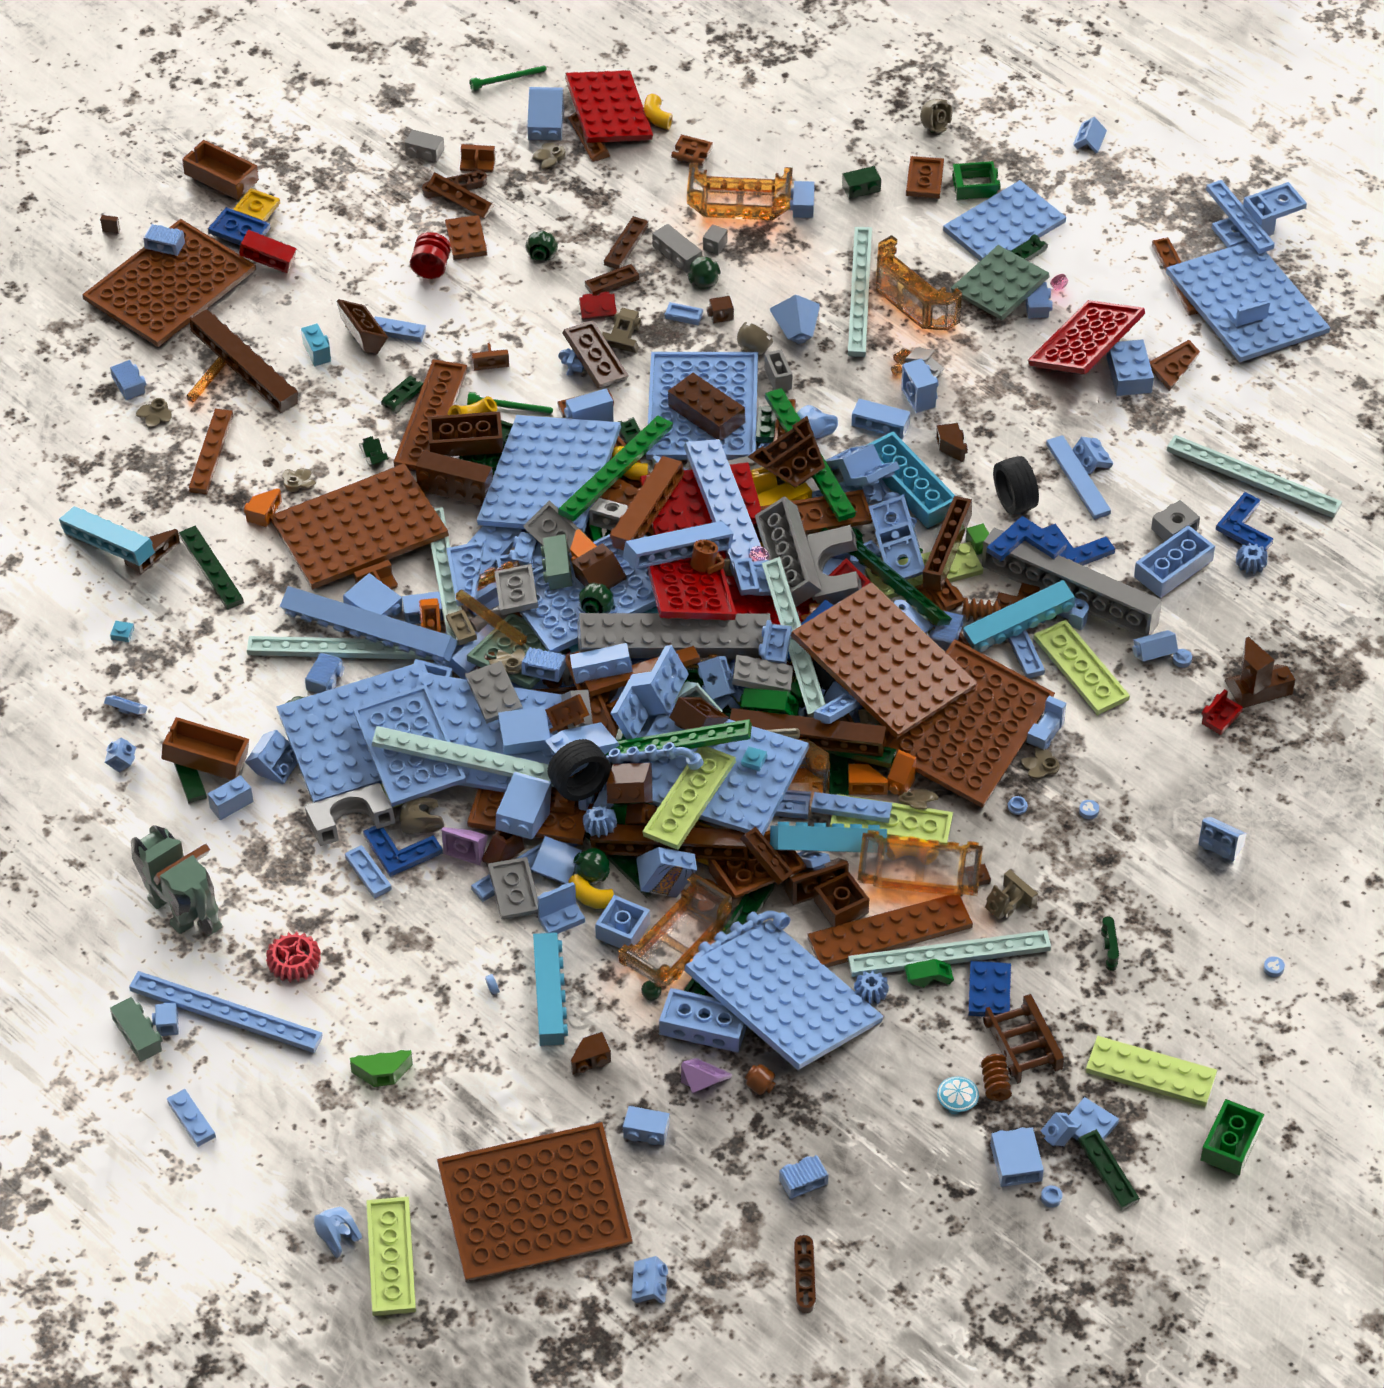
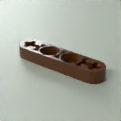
[422,171,487,198]
[794,1235,816,1313]

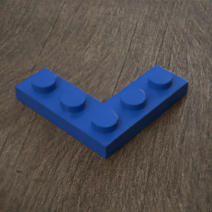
[1216,492,1274,551]
[986,516,1066,561]
[1042,523,1115,566]
[363,826,443,877]

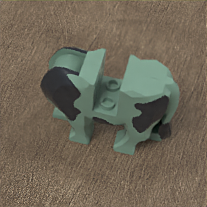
[130,825,223,936]

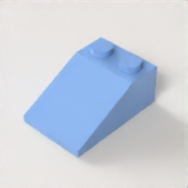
[545,723,619,777]

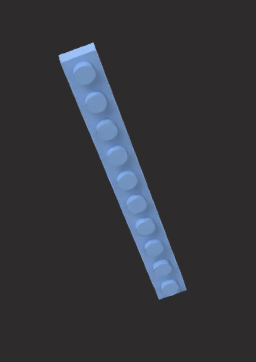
[129,971,323,1053]

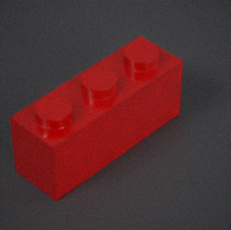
[239,230,297,274]

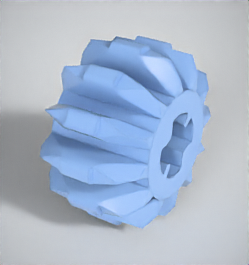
[1236,543,1268,574]
[583,805,617,837]
[854,970,889,1005]

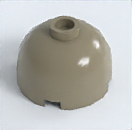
[920,99,953,133]
[737,322,773,355]

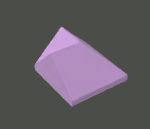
[441,827,488,865]
[681,1058,732,1093]

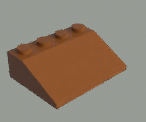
[708,830,807,899]

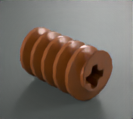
[962,597,1001,622]
[981,1053,1012,1101]

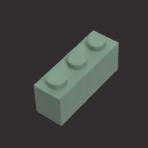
[541,534,573,590]
[110,997,163,1062]

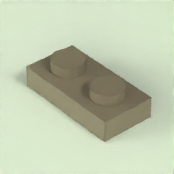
[446,609,477,645]

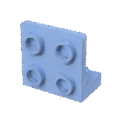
[537,882,585,934]

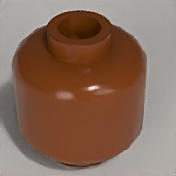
[745,1064,776,1095]

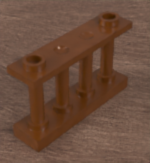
[983,994,1064,1084]

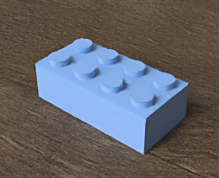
[1134,525,1215,598]

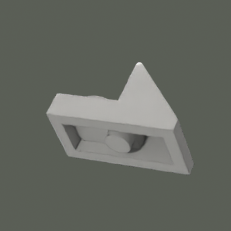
[905,348,945,378]

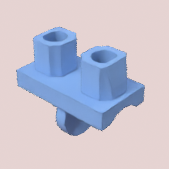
[558,348,584,376]

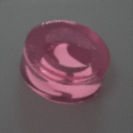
[1050,274,1068,290]
[749,546,769,562]

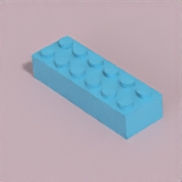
[867,432,955,529]

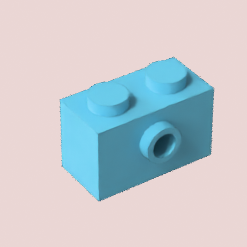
[301,323,331,367]

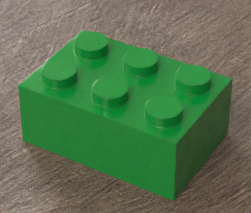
[1200,1099,1265,1176]

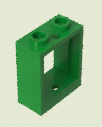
[952,161,1001,200]
[740,688,800,716]

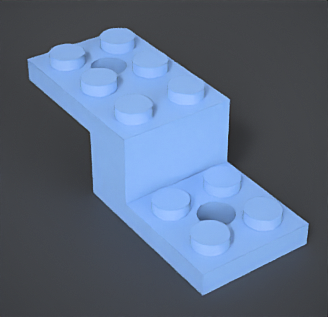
[1212,182,1307,248]
[825,444,900,488]
[868,495,925,580]
[611,645,689,740]

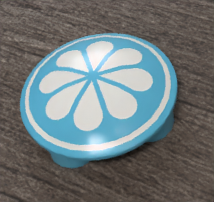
[937,1076,979,1115]

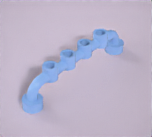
[606,742,704,770]
[692,910,791,961]

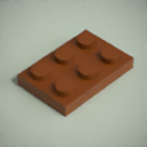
[906,156,944,199]
[445,215,487,260]

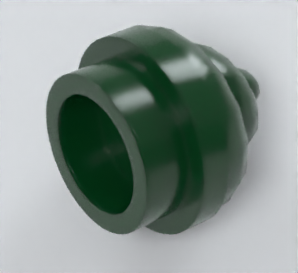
[641,980,662,1000]

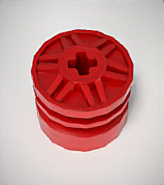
[410,232,451,279]

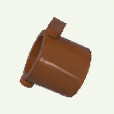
[690,539,725,574]

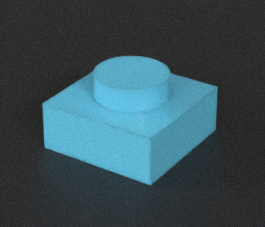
[110,621,134,642]
[741,746,767,771]

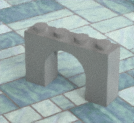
[807,525,862,604]
[304,783,395,846]

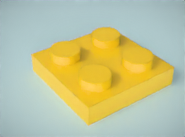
[233,188,281,222]

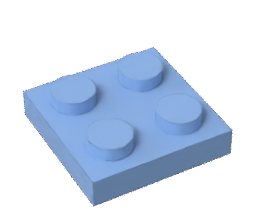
[1069,1097,1119,1140]

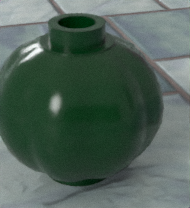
[525,230,558,261]
[687,256,721,288]
[579,583,614,613]
[573,848,610,885]

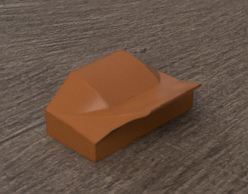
[933,578,965,611]

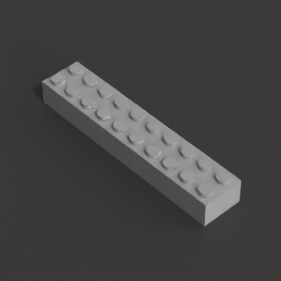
[982,527,1162,637]
[577,613,770,658]

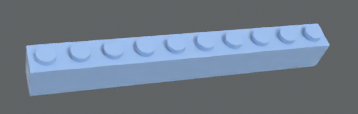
[280,586,458,663]

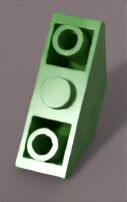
[350,1050,413,1087]

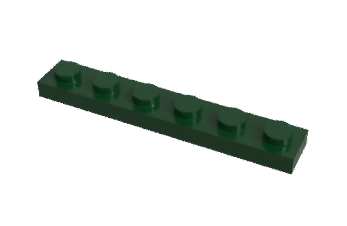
[179,525,244,610]

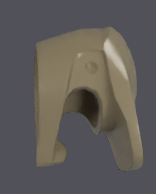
[399,797,444,834]

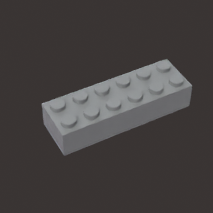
[755,496,822,607]

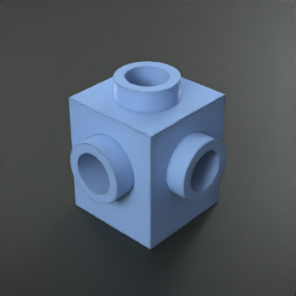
[104,737,136,772]

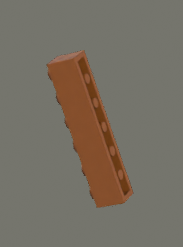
[610,456,684,550]

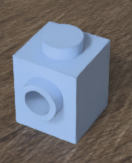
[152,1003,179,1036]
[1040,1112,1079,1146]

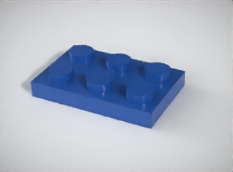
[208,207,271,245]
[968,961,1011,1017]

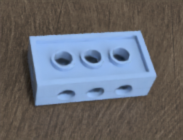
[659,988,747,1053]

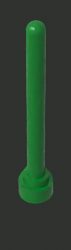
[469,65,547,92]
[467,392,553,414]

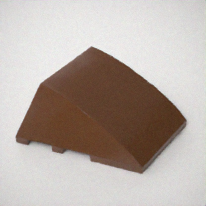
[748,416,825,488]

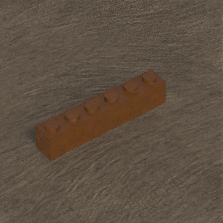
[923,496,972,591]

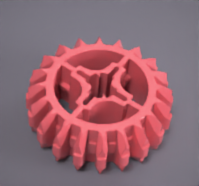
[266,931,321,983]

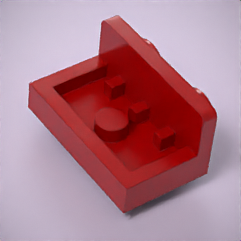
[579,292,617,319]
[1201,689,1243,735]

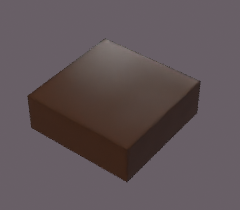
[100,215,120,234]

